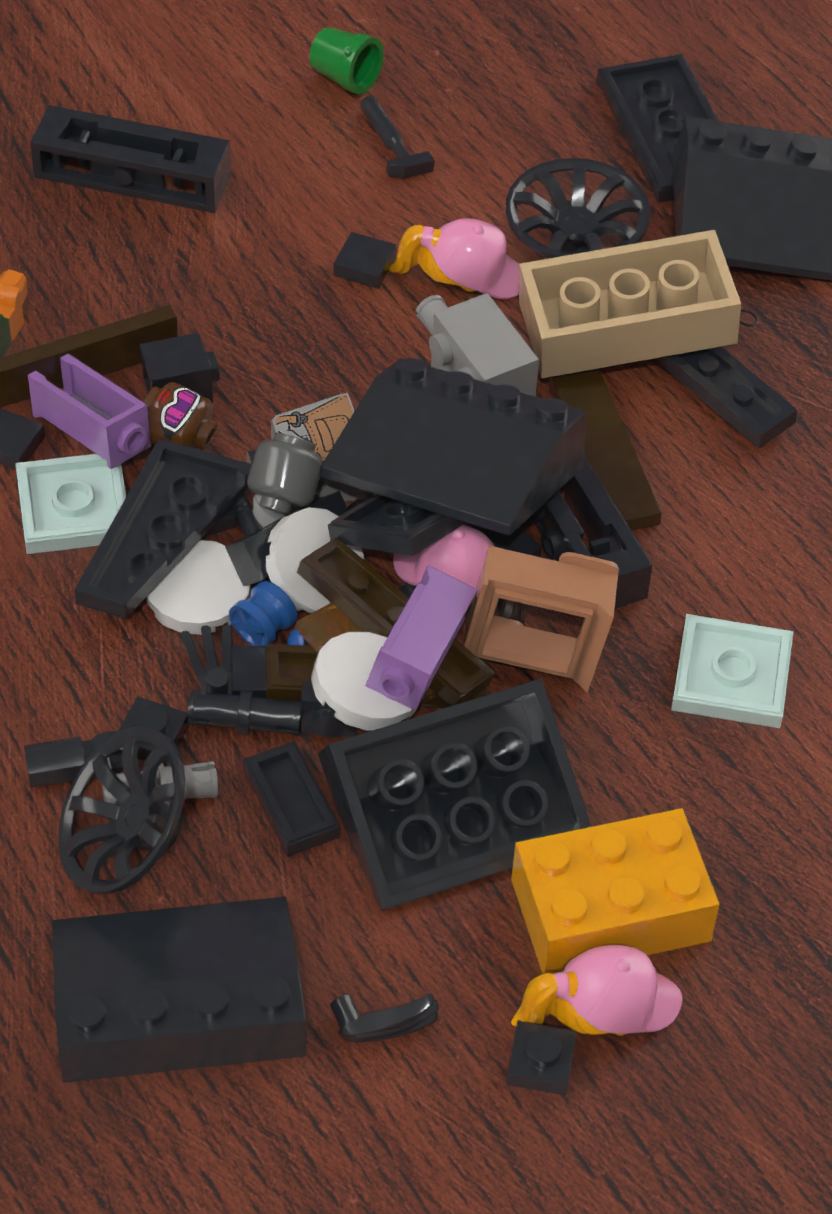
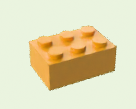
[511,808,720,974]

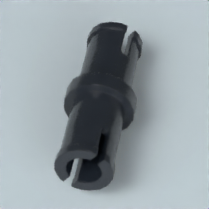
[187,689,301,736]

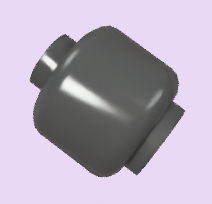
[247,433,323,515]

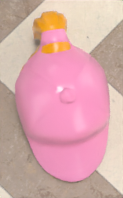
[389,218,519,300]
[511,945,682,1036]

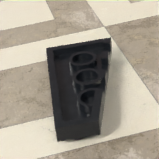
[74,439,252,618]

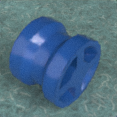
[229,581,298,646]

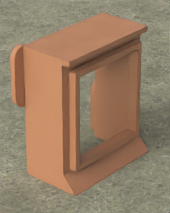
[463,546,619,693]

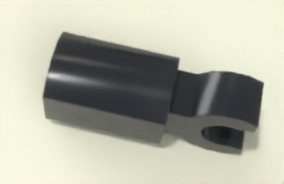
[24,731,124,788]

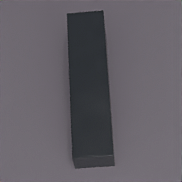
[225,491,348,587]

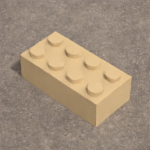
[519,230,741,378]

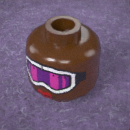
[143,382,218,451]

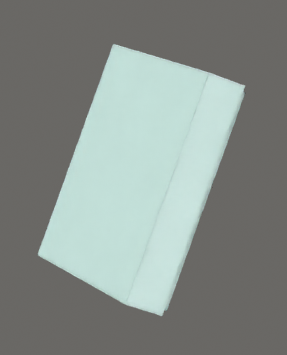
[15,454,126,554]
[671,614,793,728]

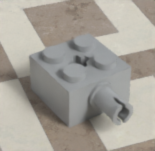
[416,293,539,396]

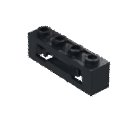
[30,105,231,213]
[526,456,653,609]

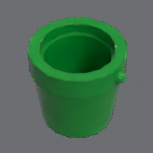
[309,27,384,95]

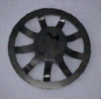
[506,158,650,258]
[58,726,186,895]

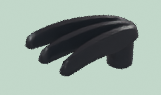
[181,625,232,695]
[330,993,439,1043]

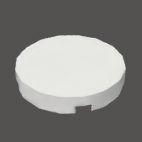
[266,507,364,616]
[146,540,252,635]
[311,632,415,731]

